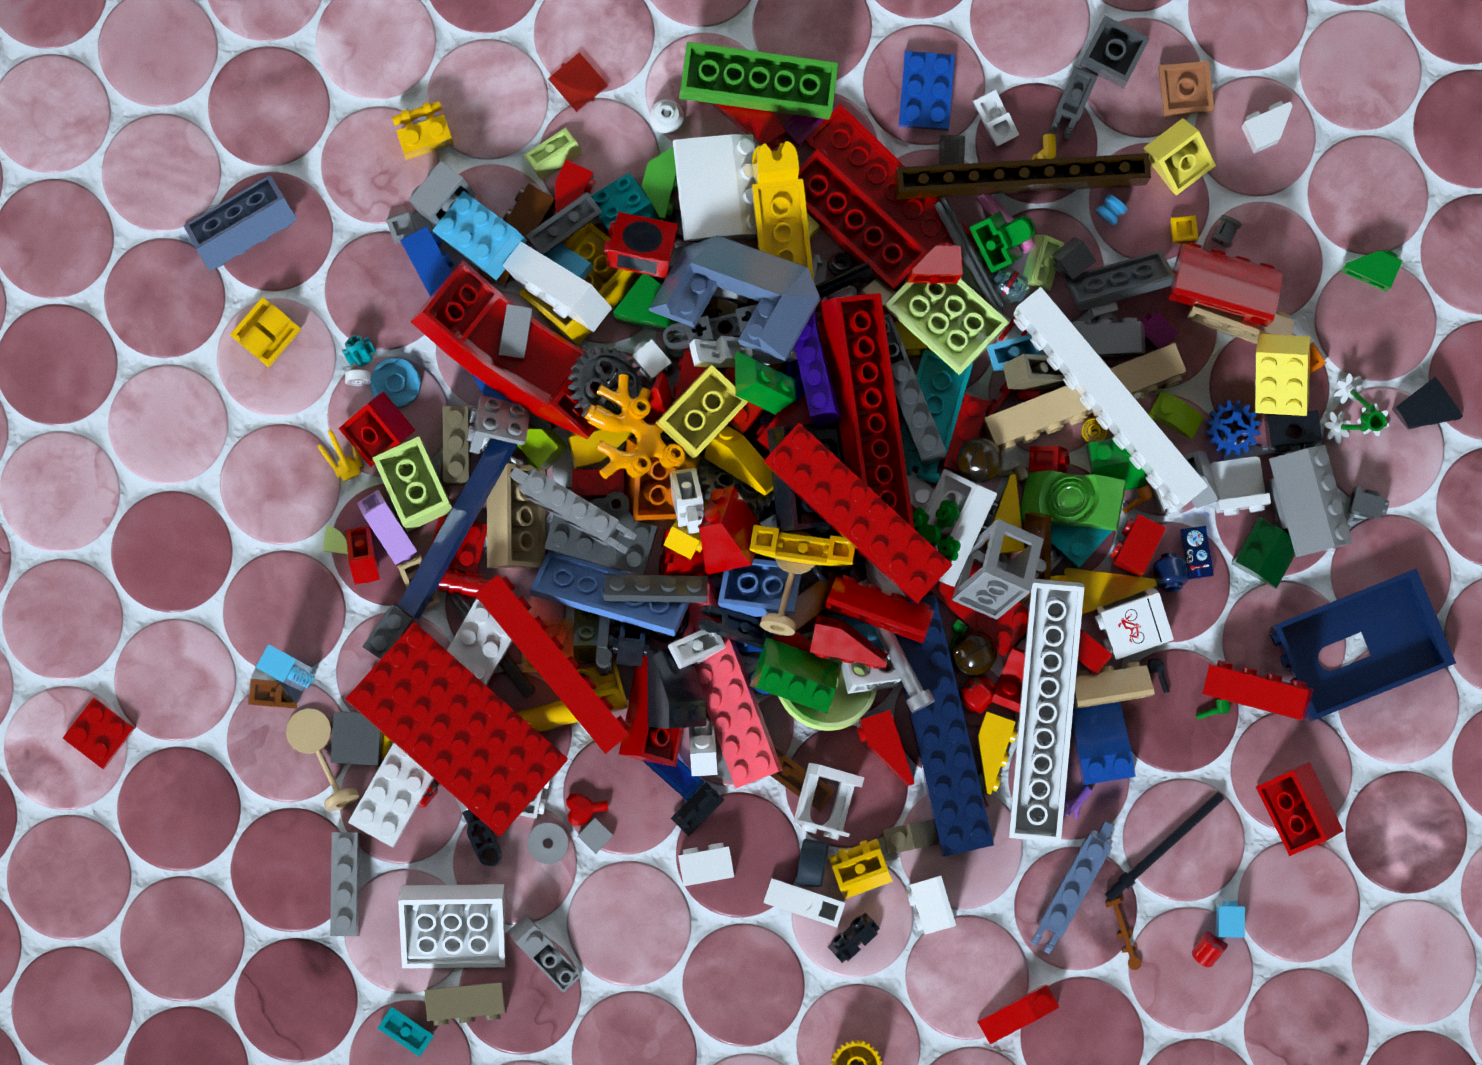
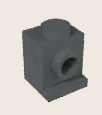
[1347,486,1389,520]

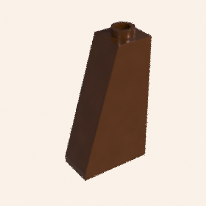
[784,567,867,632]

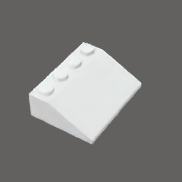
[673,134,757,241]
[398,884,505,968]

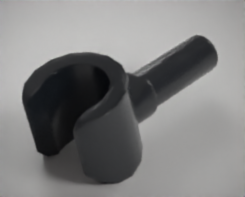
[1148,659,1170,693]

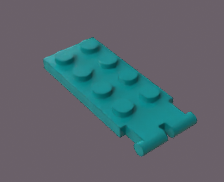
[900,350,973,484]

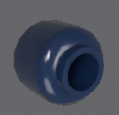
[1153,552,1189,592]

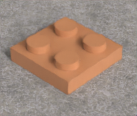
[1158,61,1214,117]

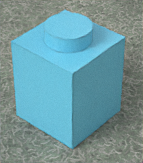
[1216,901,1245,938]

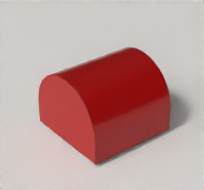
[1192,930,1228,967]

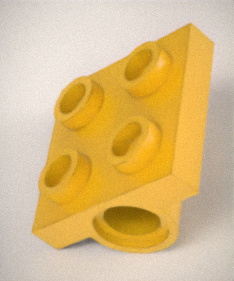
[230,296,302,368]

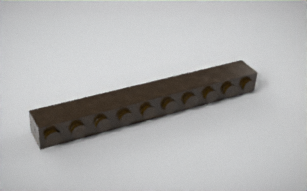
[894,153,1151,200]

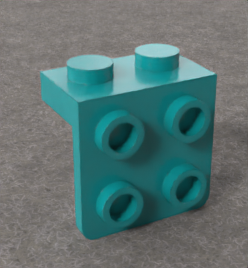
[591,174,660,232]

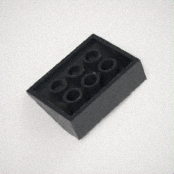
[767,422,844,532]

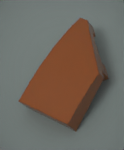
[247,679,297,709]

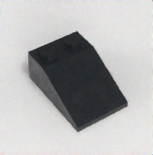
[647,649,706,729]

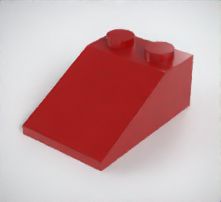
[856,710,915,787]

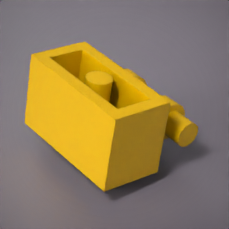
[392,101,454,160]
[829,839,893,899]

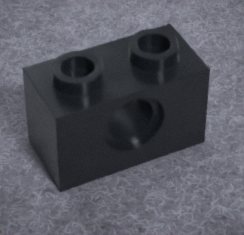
[1264,410,1322,453]

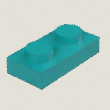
[377,1006,435,1057]

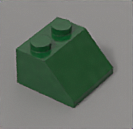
[1232,517,1295,589]

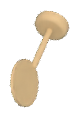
[760,531,815,636]
[286,708,359,812]

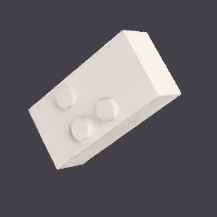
[502,242,612,332]

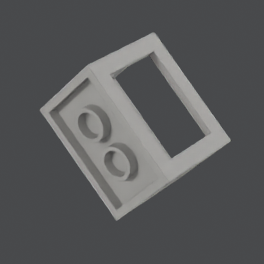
[952,519,1047,619]

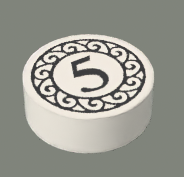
[345,369,371,386]

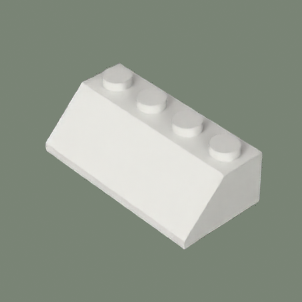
[925,469,997,587]

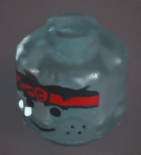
[991,267,1030,304]

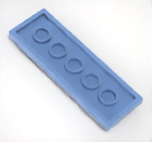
[530,551,690,636]

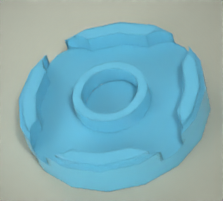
[370,357,421,408]

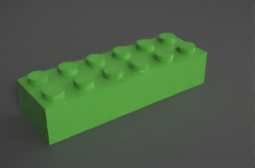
[679,42,838,119]

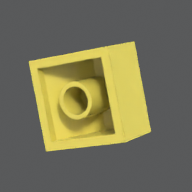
[1143,118,1216,196]

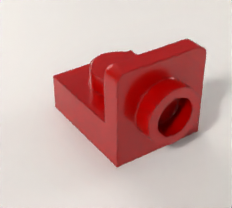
[1029,446,1070,474]

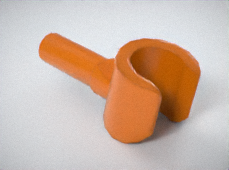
[1122,485,1153,514]

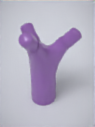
[1064,786,1093,819]

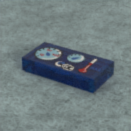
[1180,526,1214,580]

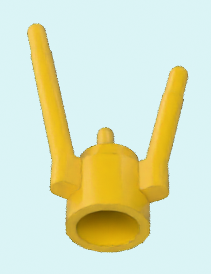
[318,418,363,482]

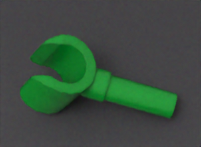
[948,619,968,655]
[1196,699,1231,720]

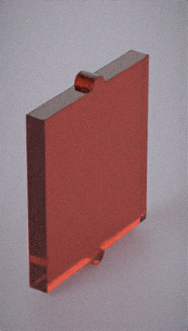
[548,52,608,113]

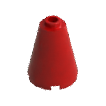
[659,530,724,576]

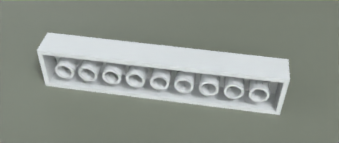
[1013,287,1208,511]
[1009,579,1084,842]

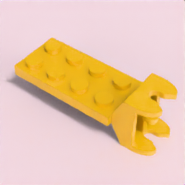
[752,141,814,281]

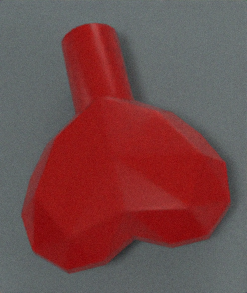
[566,792,608,826]

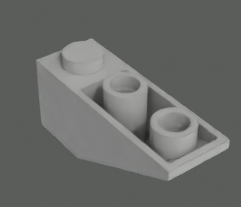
[507,914,582,993]

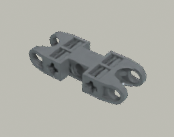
[663,304,758,358]

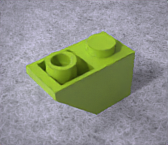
[516,429,568,469]

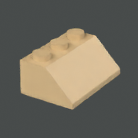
[1073,662,1155,709]

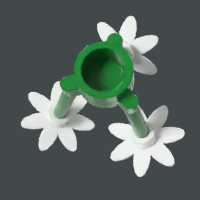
[1324,373,1389,444]

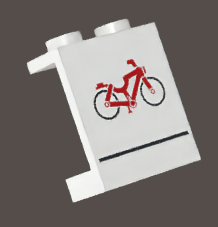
[1095,587,1174,660]

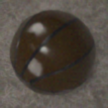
[957,437,1002,483]
[952,631,997,676]

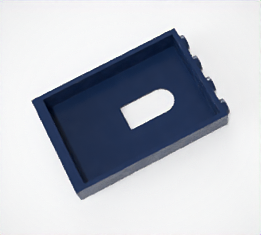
[1270,568,1456,721]

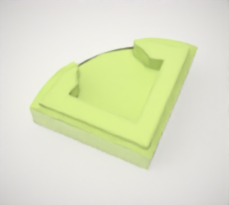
[323,526,348,555]

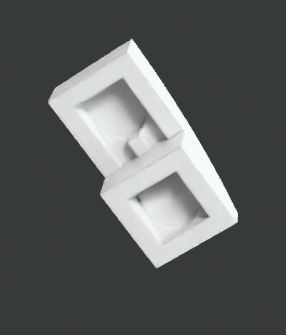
[972,90,1019,146]

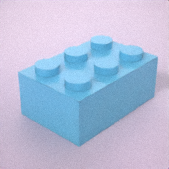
[432,191,528,280]

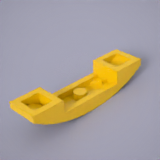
[750,525,855,566]

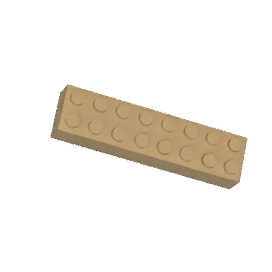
[982,343,1186,454]

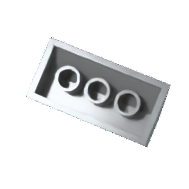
[1269,445,1352,557]

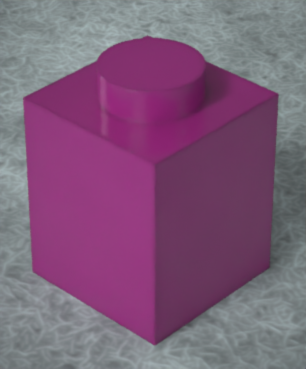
[1141,312,1178,351]

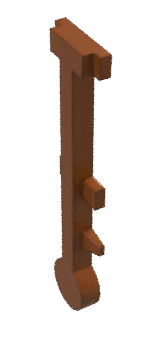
[1105,897,1141,970]

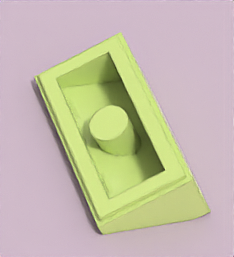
[524,127,582,180]
[1021,235,1064,291]

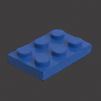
[899,51,955,131]

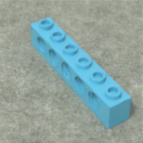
[256,644,315,691]

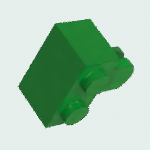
[969,211,1036,273]

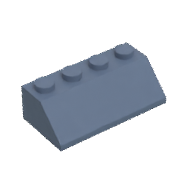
[183,174,297,271]

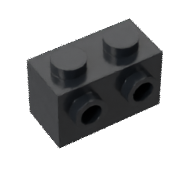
[612,621,651,667]

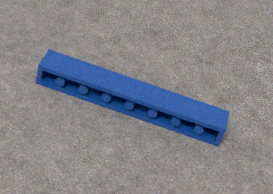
[400,226,514,403]

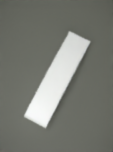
[689,336,797,368]

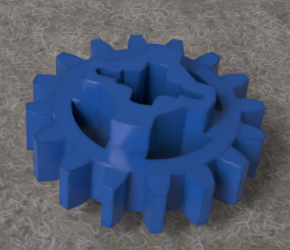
[1205,400,1261,456]

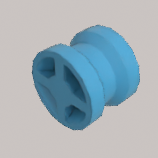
[1095,194,1128,226]

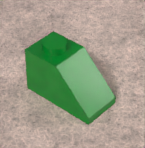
[1340,250,1403,292]

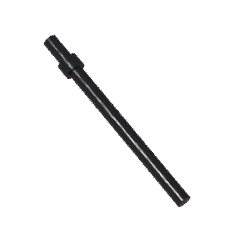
[1104,792,1225,902]

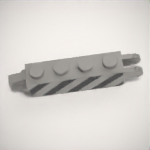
[510,467,637,554]

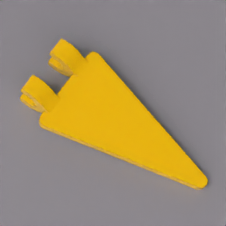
[1051,568,1157,615]

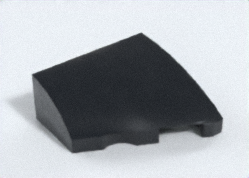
[1392,376,1463,430]

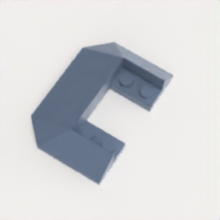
[649,235,820,361]

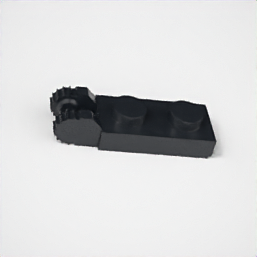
[698,605,769,649]

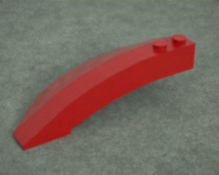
[410,260,597,439]

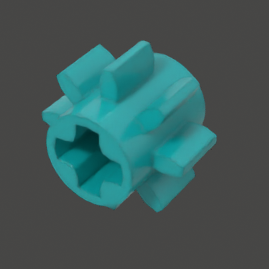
[342,335,376,367]

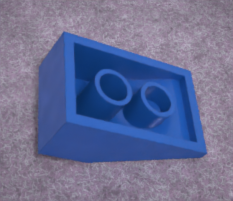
[1072,702,1136,786]

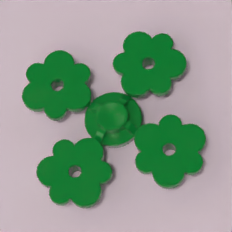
[912,500,961,563]

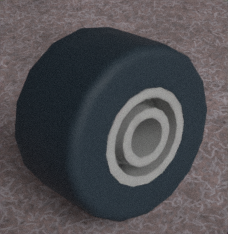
[797,839,829,887]

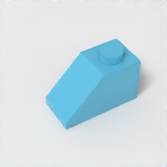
[986,334,1041,371]

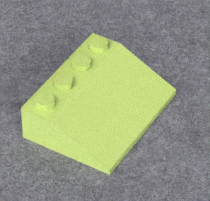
[884,278,1009,375]

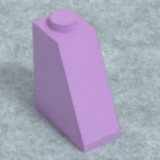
[357,490,417,565]

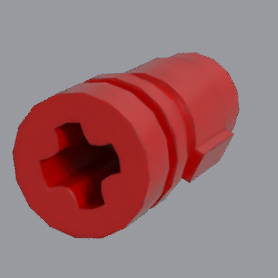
[436,567,491,598]

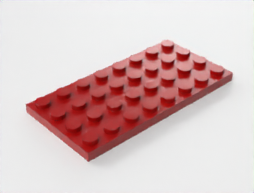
[345,622,568,837]

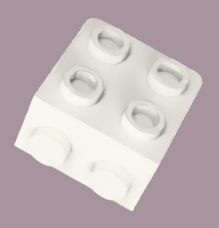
[1210,456,1271,516]

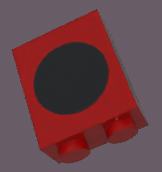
[603,212,678,278]

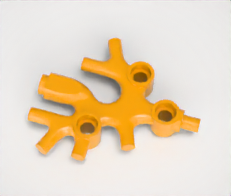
[584,374,696,479]

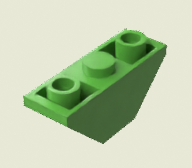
[641,148,678,221]

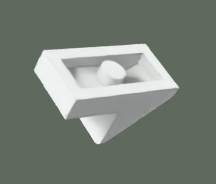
[668,630,726,669]

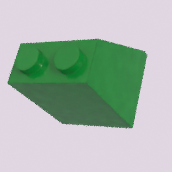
[613,274,680,335]

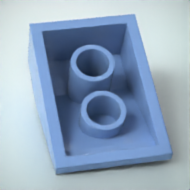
[718,559,802,617]

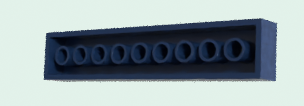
[894,594,994,857]

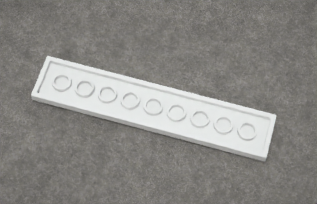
[348,599,512,848]

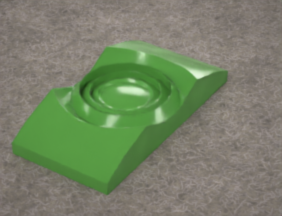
[1020,471,1127,531]

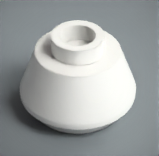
[650,99,684,133]

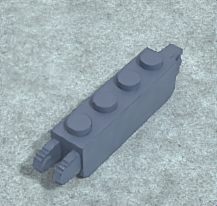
[1031,821,1114,954]

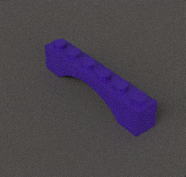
[794,308,842,427]

